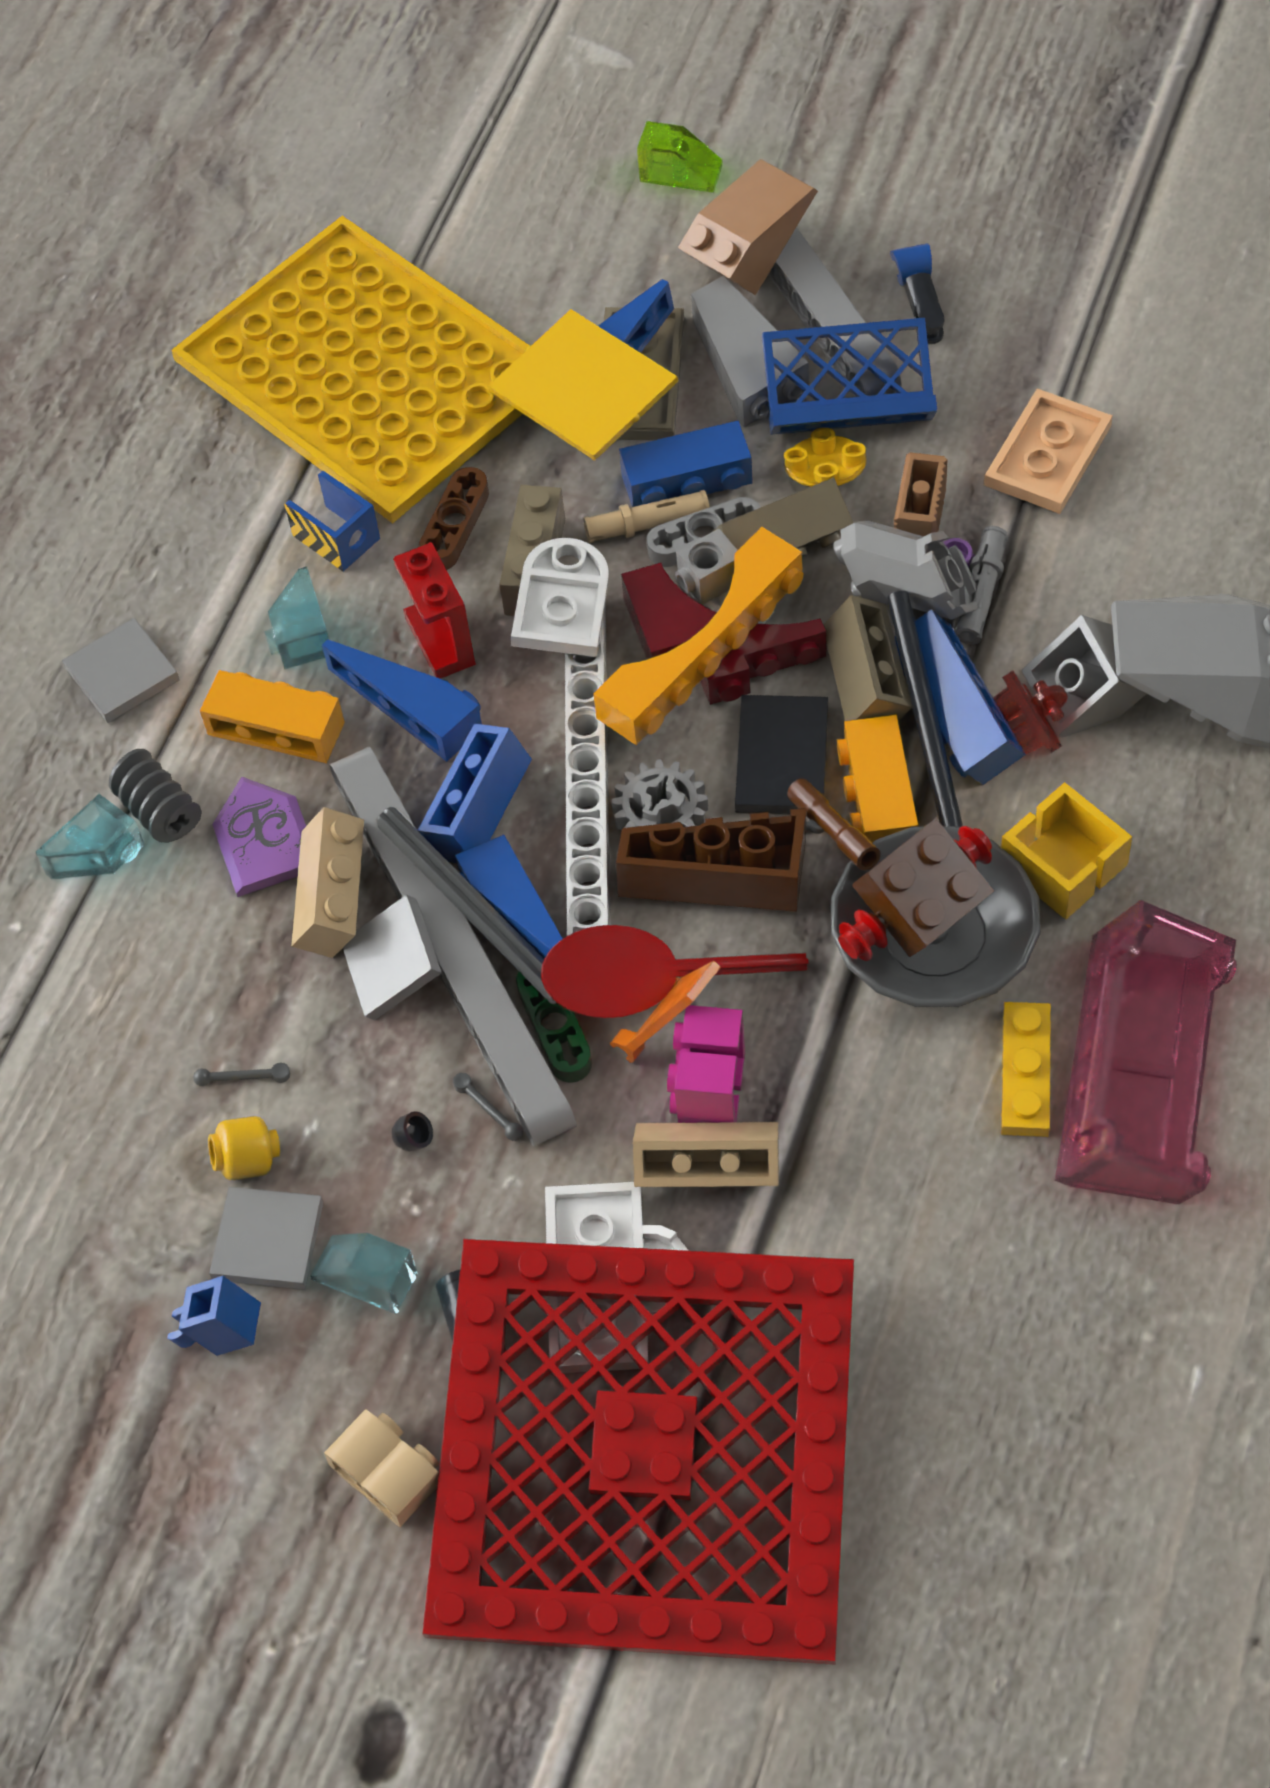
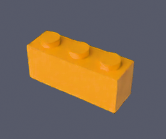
[200,670,345,764]
[837,715,918,843]

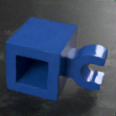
[167,1276,261,1356]

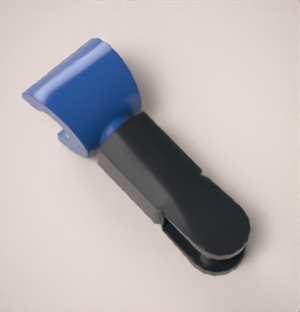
[890,243,945,344]

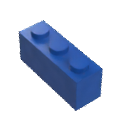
[619,420,753,507]
[417,723,532,863]

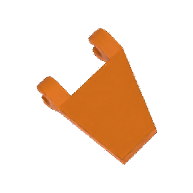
[610,961,721,1063]

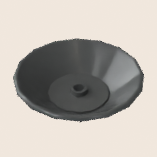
[831,826,1041,1007]

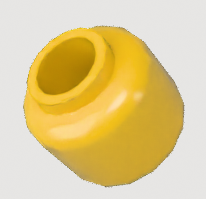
[208,1116,280,1180]

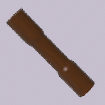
[787,779,881,871]

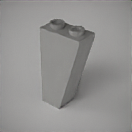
[691,276,809,427]

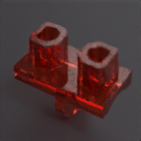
[993,671,1068,754]

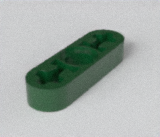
[516,972,592,1083]

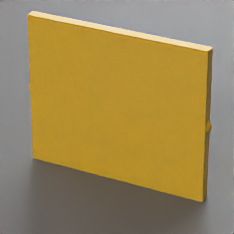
[488,309,678,461]

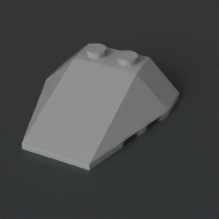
[1111,594,1270,749]

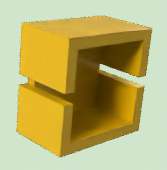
[1001,782,1132,920]

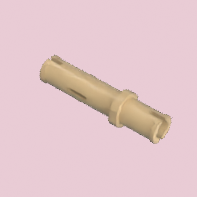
[583,490,710,544]

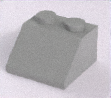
[1022,615,1147,738]

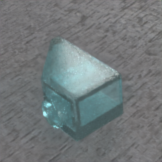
[264,566,329,669]
[36,793,145,879]
[310,1233,418,1314]

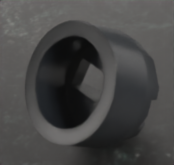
[391,1111,433,1152]

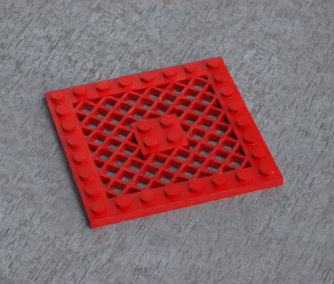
[422,1239,854,1665]

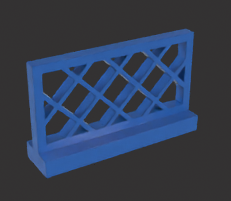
[762,318,937,435]

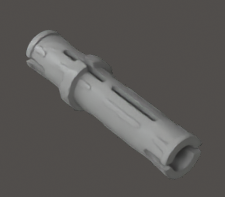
[955,526,1009,645]

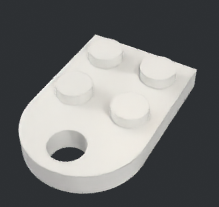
[511,538,609,657]

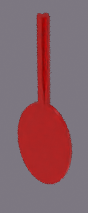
[541,925,809,1018]

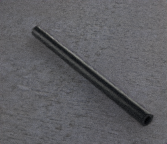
[887,591,963,828]

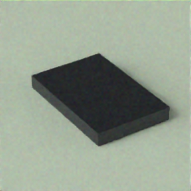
[735,695,828,814]

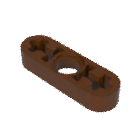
[419,467,489,570]

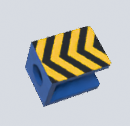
[284,471,381,572]

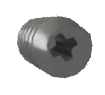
[109,748,202,843]

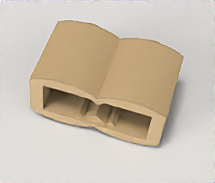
[324,1409,439,1527]

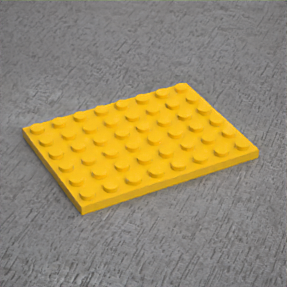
[171,215,530,524]

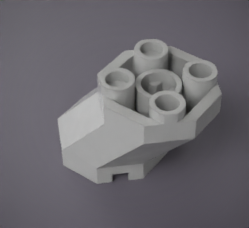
[834,520,977,620]

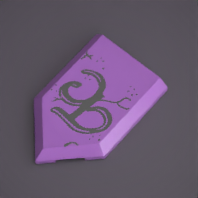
[212,777,306,897]

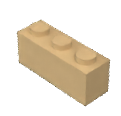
[291,807,364,958]
[633,1122,779,1187]

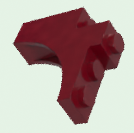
[621,562,826,705]

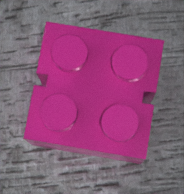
[667,1005,745,1123]

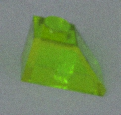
[637,121,723,193]

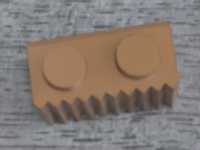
[894,452,948,536]

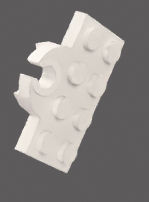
[545,1182,688,1373]

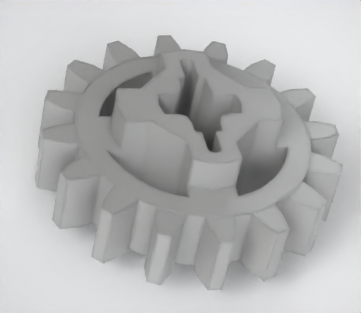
[612,759,708,829]

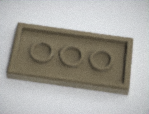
[604,307,685,440]

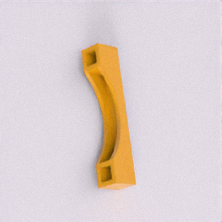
[593,527,804,745]

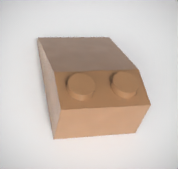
[678,159,818,295]

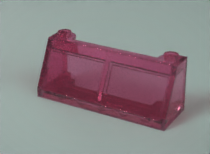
[1055,900,1237,1205]

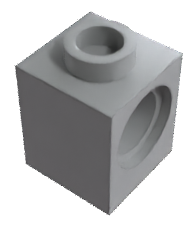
[675,528,738,605]

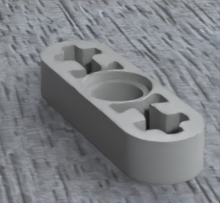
[647,497,761,567]

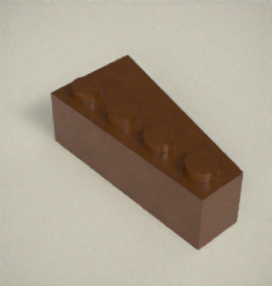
[616,808,806,912]

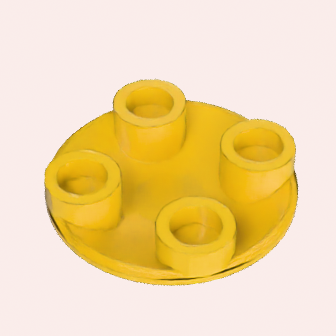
[784,427,867,487]

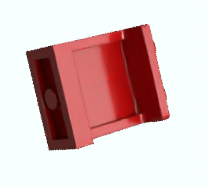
[393,542,476,679]

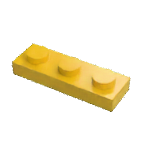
[1001,1002,1051,1137]

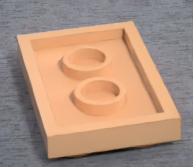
[984,388,1113,514]

